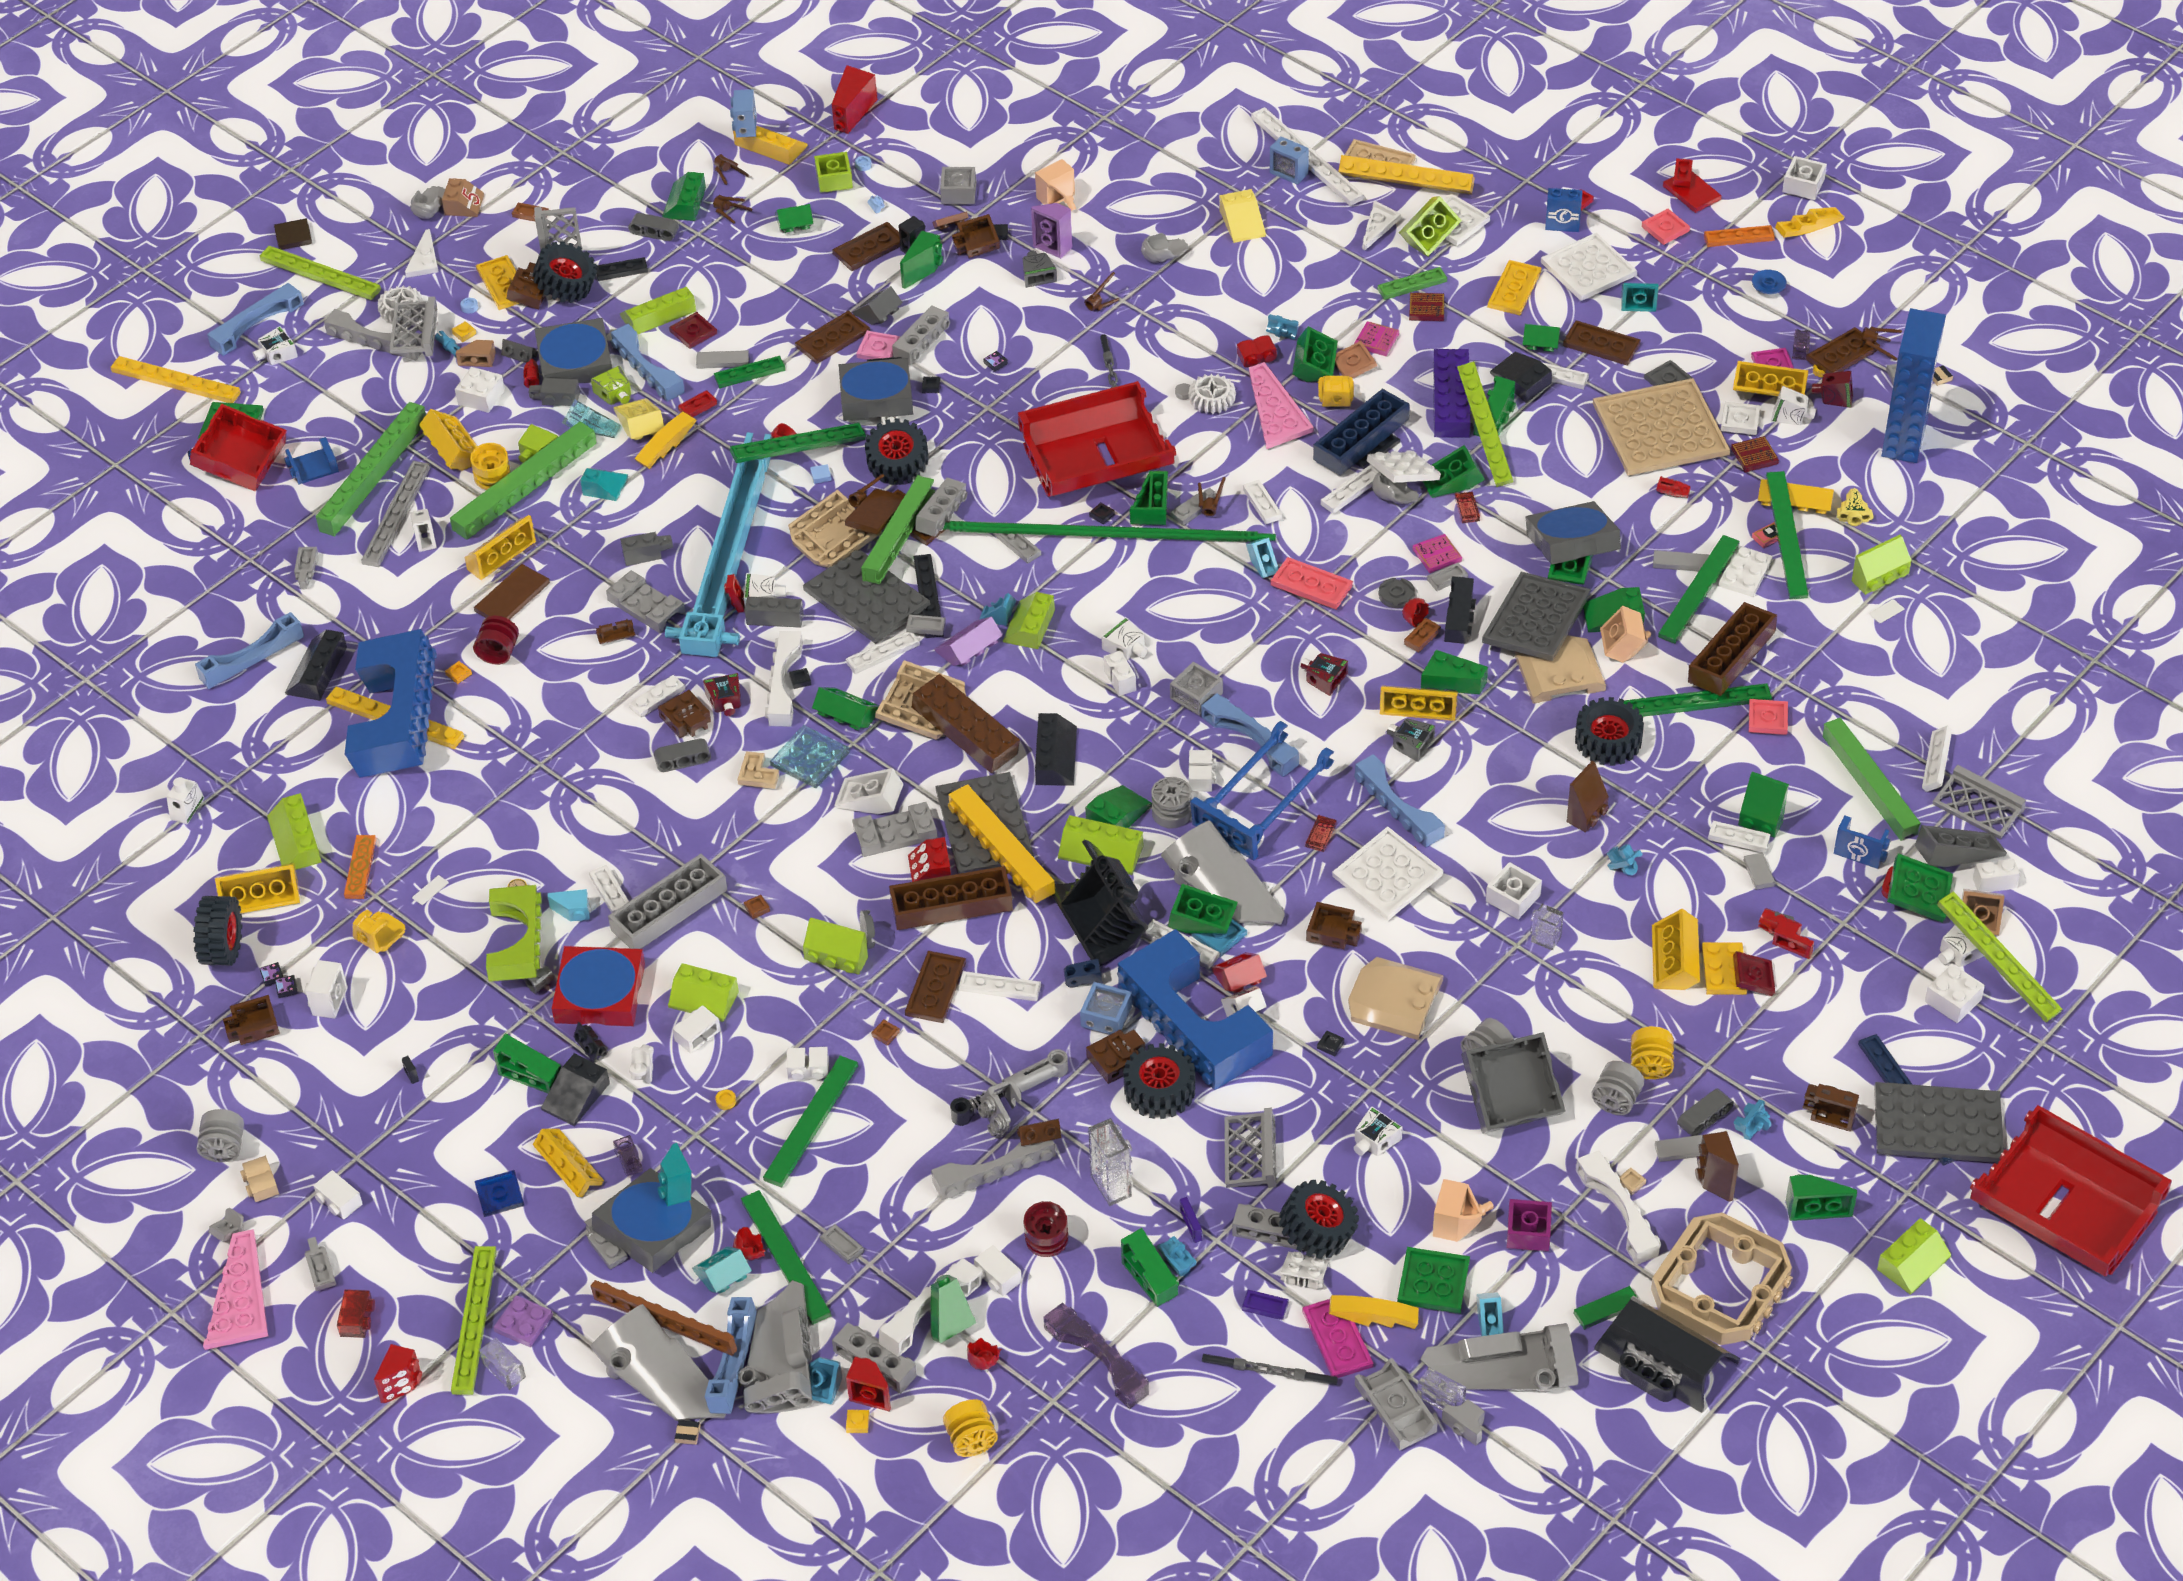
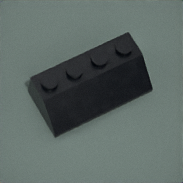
[285,629,347,701]
[1035,713,1077,786]

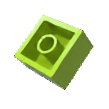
[814,151,853,193]

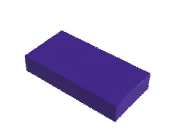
[1179,1197,1202,1243]
[1242,1290,1289,1320]

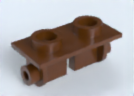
[595,619,636,644]
[1017,1118,1061,1146]

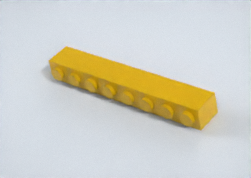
[1338,155,1475,194]
[948,784,1055,904]

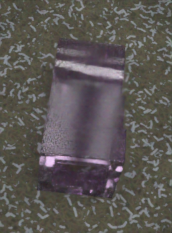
[1792,329,1810,360]
[613,1135,643,1177]

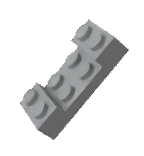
[606,570,685,633]
[852,801,937,857]
[1355,1358,1438,1451]

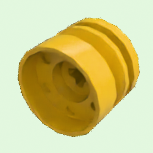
[470,443,511,490]
[1631,1026,1674,1080]
[943,1399,998,1457]

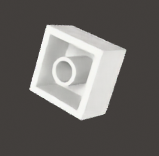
[1782,156,1827,200]
[455,367,505,413]
[1486,862,1542,920]
[304,960,348,1019]
[1924,964,1985,1023]

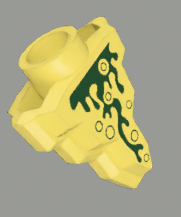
[1836,488,1873,526]

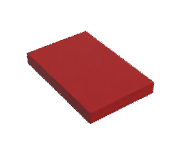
[1663,171,1722,213]

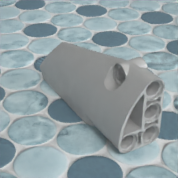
[1161,821,1285,925]
[738,1280,813,1413]
[591,1304,726,1421]
[1420,1323,1578,1391]

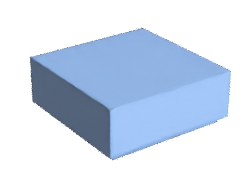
[810,464,831,484]

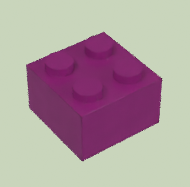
[1506,1199,1552,1251]

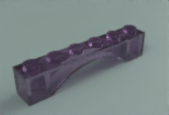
[1043,1302,1149,1409]

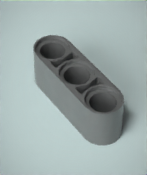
[628,213,679,241]
[653,738,711,772]
[1677,1088,1734,1136]

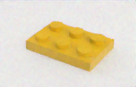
[1702,942,1747,995]

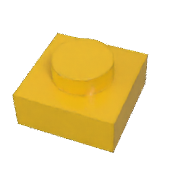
[452,321,476,342]
[846,1410,870,1433]

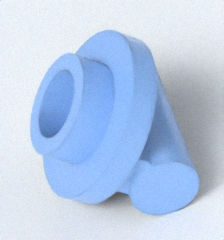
[868,195,885,213]

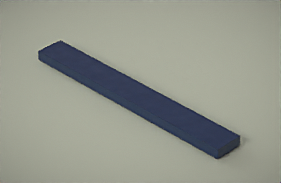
[1858,1034,1957,1166]

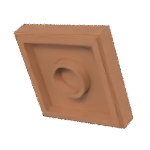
[1335,341,1377,378]

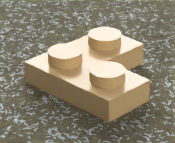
[737,751,779,789]

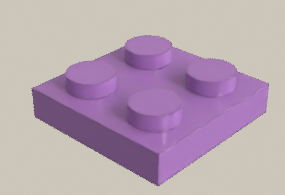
[493,1295,553,1348]

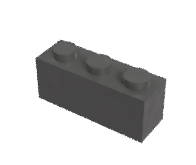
[745,596,804,628]

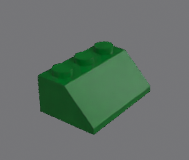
[662,172,706,221]
[1292,326,1338,382]
[812,687,880,730]

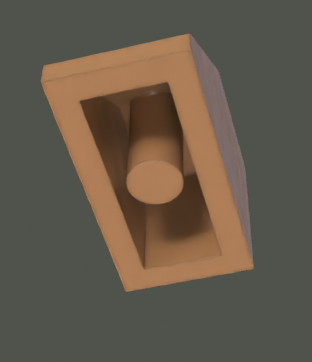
[456,340,496,367]

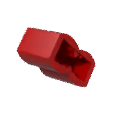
[1237,335,1277,367]

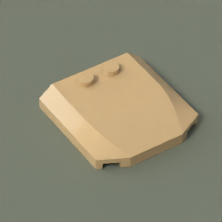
[788,489,882,568]
[1515,635,1606,704]
[875,660,966,740]
[1348,957,1443,1040]

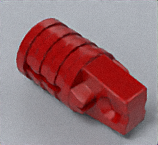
[523,359,539,388]
[1656,476,1691,498]

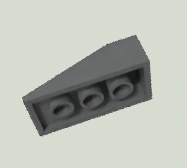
[1915,825,2007,867]

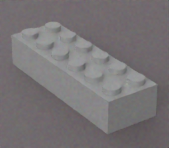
[608,854,727,949]

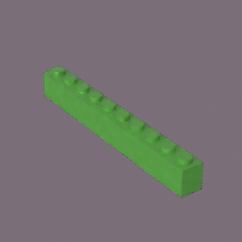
[316,401,426,537]
[450,421,597,540]

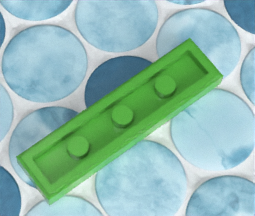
[1377,267,1447,300]

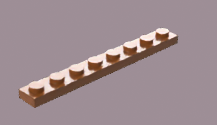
[590,1280,737,1356]

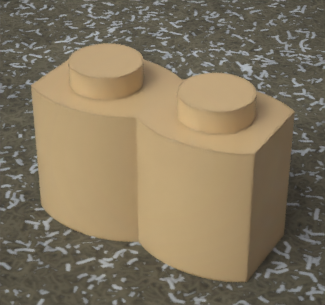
[240,1155,279,1202]

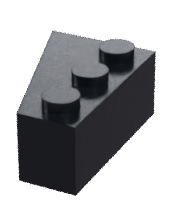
[1444,576,1476,644]

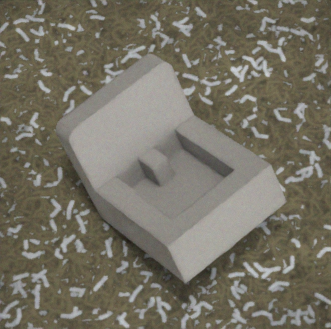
[208,1207,244,1242]

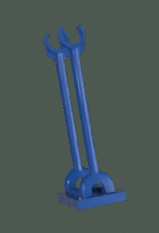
[1190,721,1335,861]

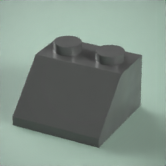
[852,286,903,325]

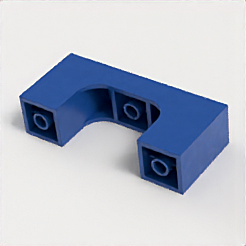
[1881,308,1946,463]
[344,629,437,778]
[1117,929,1273,1090]

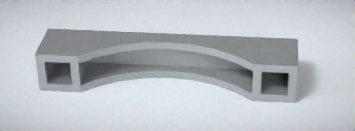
[324,309,422,361]
[931,1140,1056,1200]

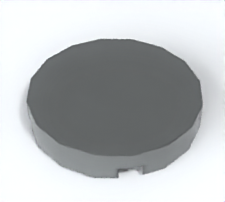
[1378,578,1415,608]
[859,910,875,949]

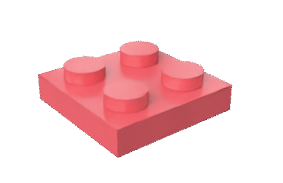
[1641,209,1690,245]
[1749,699,1788,735]

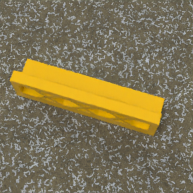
[532,1129,604,1197]

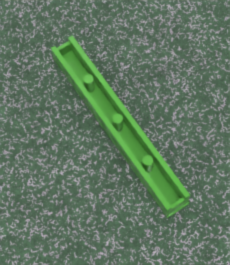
[861,475,935,584]
[1822,717,1921,841]

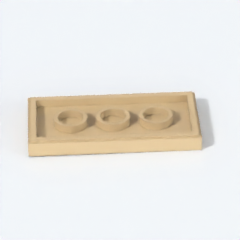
[1345,139,1416,165]

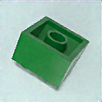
[775,204,814,233]
[1523,324,1561,352]

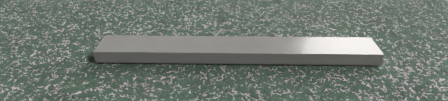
[361,461,430,567]

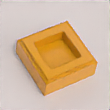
[445,661,472,684]

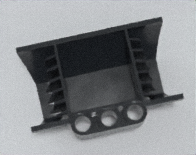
[1052,839,1148,966]
[1594,1296,1740,1413]

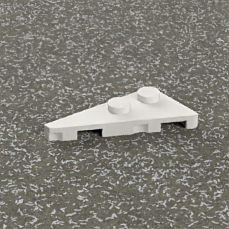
[1362,201,1401,250]
[405,229,438,278]

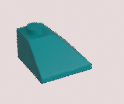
[580,468,628,501]

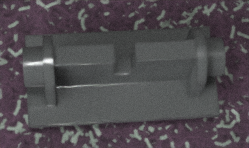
[501,339,538,363]

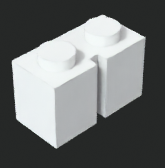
[1104,650,1136,696]
[1189,750,1216,792]
[1973,859,2020,892]
[673,1005,721,1054]
[786,1047,829,1080]
[313,1170,363,1220]
[974,1245,1022,1296]

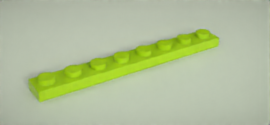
[259,246,381,300]
[1457,362,1513,487]
[1937,891,2062,1023]
[451,1246,497,1395]

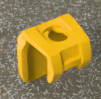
[1318,376,1354,407]
[353,909,406,953]

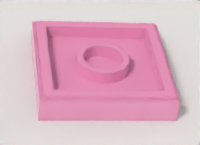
[856,331,900,360]

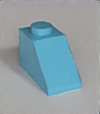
[1246,538,1279,578]
[548,889,590,922]
[1476,1292,1503,1336]

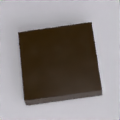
[274,218,312,250]

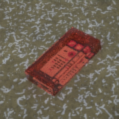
[1455,491,1480,523]
[1305,815,1337,852]

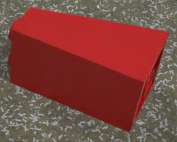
[832,65,878,134]

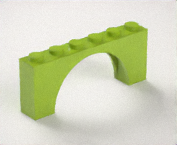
[486,885,542,982]

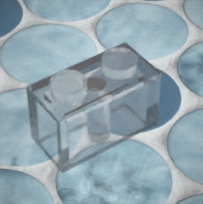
[1530,904,1564,951]
[479,1338,526,1390]
[1417,1367,1466,1411]

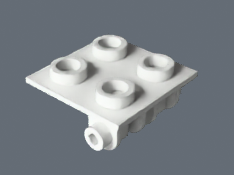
[1280,1251,1330,1289]

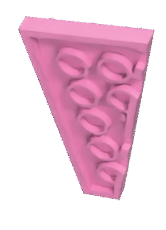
[1249,362,1314,449]
[203,1229,268,1350]

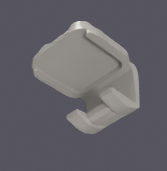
[978,1081,1022,1137]

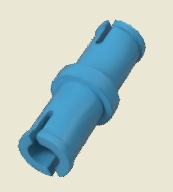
[435,331,460,358]

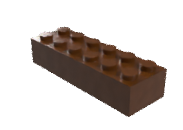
[1688,602,1777,696]
[911,674,1020,774]
[889,866,1013,930]

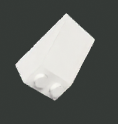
[835,768,903,814]

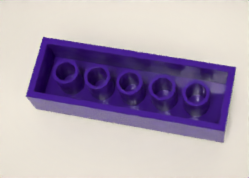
[1433,349,1470,438]

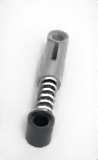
[950,1049,1068,1126]

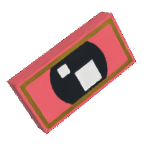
[1752,522,1778,548]

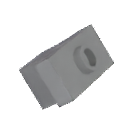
[1442,1399,1485,1446]

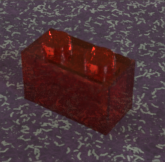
[337,1289,375,1338]

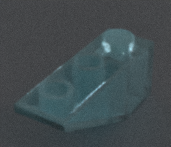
[562,400,621,438]

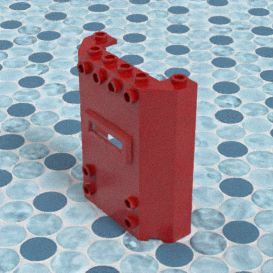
[1018,381,1177,497]
[1970,1105,2172,1276]

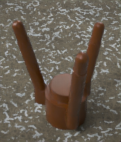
[714,154,750,185]
[713,195,753,224]
[1084,272,1120,311]
[1861,326,1902,361]
[848,474,884,507]
[1198,477,1226,516]

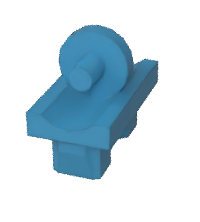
[1266,314,1299,340]
[1606,844,1643,876]
[1734,1099,1771,1140]
[1157,1236,1196,1276]

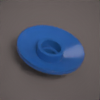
[1752,269,1787,294]

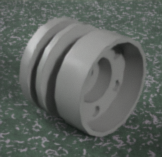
[1152,777,1192,828]
[1461,1018,1514,1052]
[1592,1060,1644,1115]
[196,1109,244,1162]

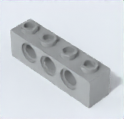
[892,305,950,366]
[916,478,968,537]
[1232,1204,1305,1251]
[832,1323,917,1394]

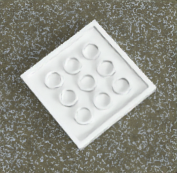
[1541,232,1637,301]
[1332,827,1443,921]

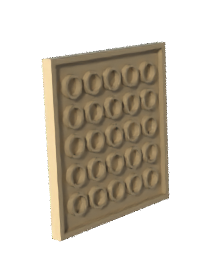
[1592,378,1730,476]

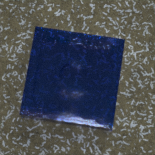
[474,1170,525,1217]

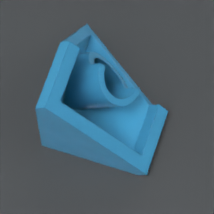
[979,593,1017,626]
[809,1357,843,1404]

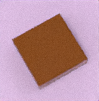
[744,894,770,919]
[871,1019,900,1046]

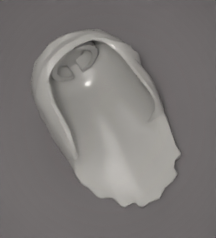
[410,186,445,219]
[1141,233,1189,263]
[1372,472,1419,504]

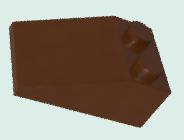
[1566,761,1609,833]

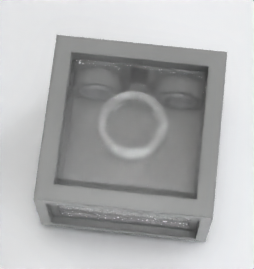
[940,167,976,204]
[1170,662,1223,716]

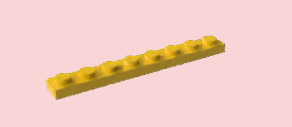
[111,356,241,403]
[326,686,464,749]

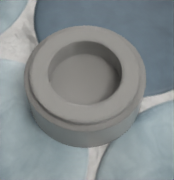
[1175,383,1190,400]

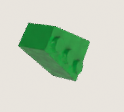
[1474,376,1516,437]
[1130,471,1168,525]
[1421,650,1488,695]
[493,1033,561,1093]
[1121,1228,1179,1307]

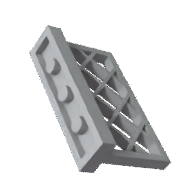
[534,207,583,252]
[389,297,438,356]
[1933,765,2026,840]
[1224,1107,1277,1188]

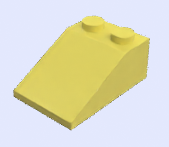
[1219,189,1266,243]
[613,398,664,440]

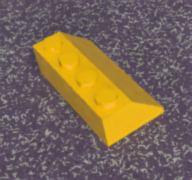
[733,125,808,165]
[1733,361,1809,396]
[419,409,477,471]
[1758,479,1834,514]
[464,515,536,580]
[1380,685,1458,721]
[215,863,300,913]
[1652,908,1700,990]

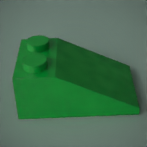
[900,231,943,289]
[1423,445,1485,498]
[1548,555,1593,585]
[1583,587,1645,633]
[1738,772,1789,838]
[1085,785,1152,828]
[1167,884,1238,934]
[1785,1174,1857,1221]

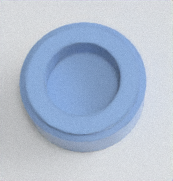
[855,156,872,171]
[460,297,478,314]

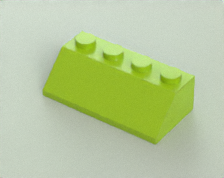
[620,286,696,334]
[267,793,322,870]
[1058,815,1144,875]

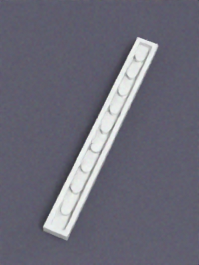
[1251,107,1364,206]

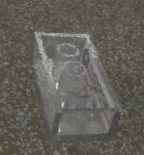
[1088,1118,1133,1206]

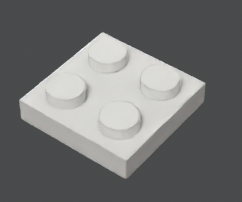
[1721,401,1760,435]

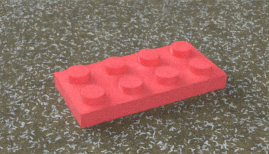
[1271,557,1353,610]

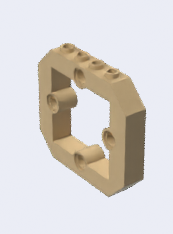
[1651,1212,1793,1345]

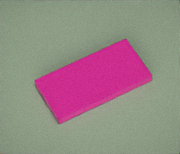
[1302,1299,1373,1378]

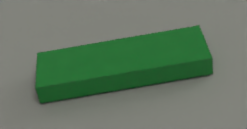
[1573,1286,1638,1330]

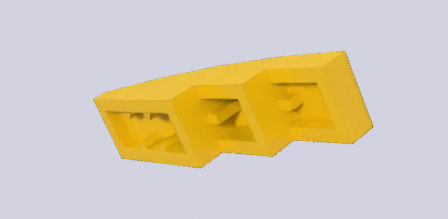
[1775,207,1844,238]
[634,412,697,469]
[1329,1295,1419,1329]

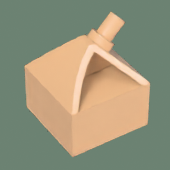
[1035,159,1076,211]
[1600,606,1651,663]
[1433,1179,1494,1242]

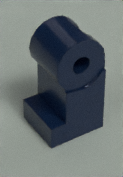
[1064,959,1103,988]

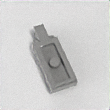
[1170,488,1215,526]
[294,547,318,589]
[584,1217,628,1269]
[305,1237,336,1291]

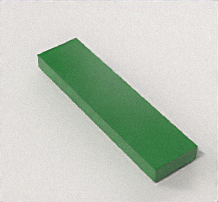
[714,355,786,389]

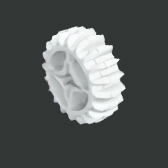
[378,285,424,324]
[1188,373,1236,414]

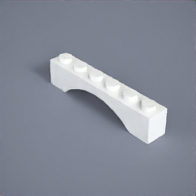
[765,631,803,727]
[1576,1150,1661,1265]
[879,1258,982,1357]

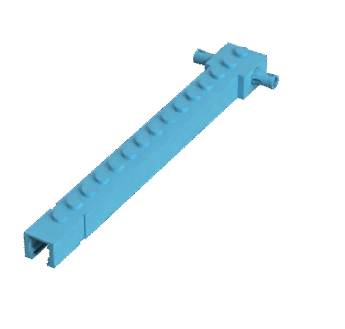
[665,432,772,657]

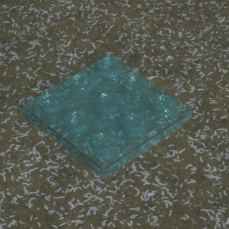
[770,725,850,789]

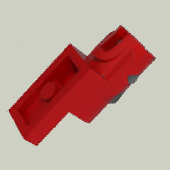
[1758,908,1814,959]

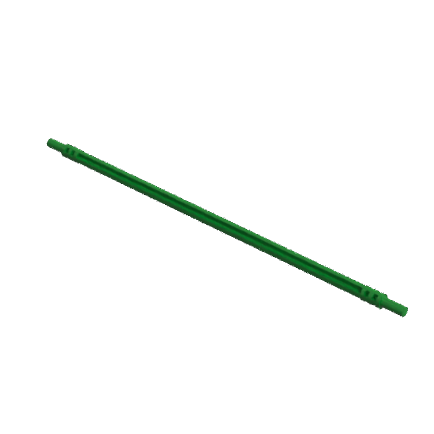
[943,521,1276,542]

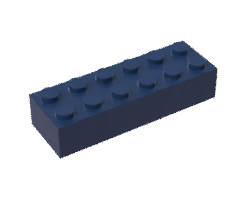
[1313,388,1410,476]

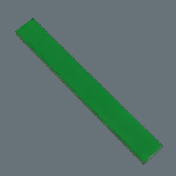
[729,423,866,463]
[1766,471,1808,600]
[1658,535,1740,644]
[1624,683,1772,717]
[763,1056,858,1188]
[741,1190,831,1325]

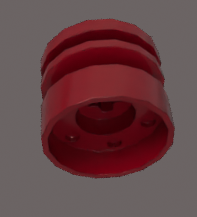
[473,615,519,665]
[1023,1201,1069,1257]

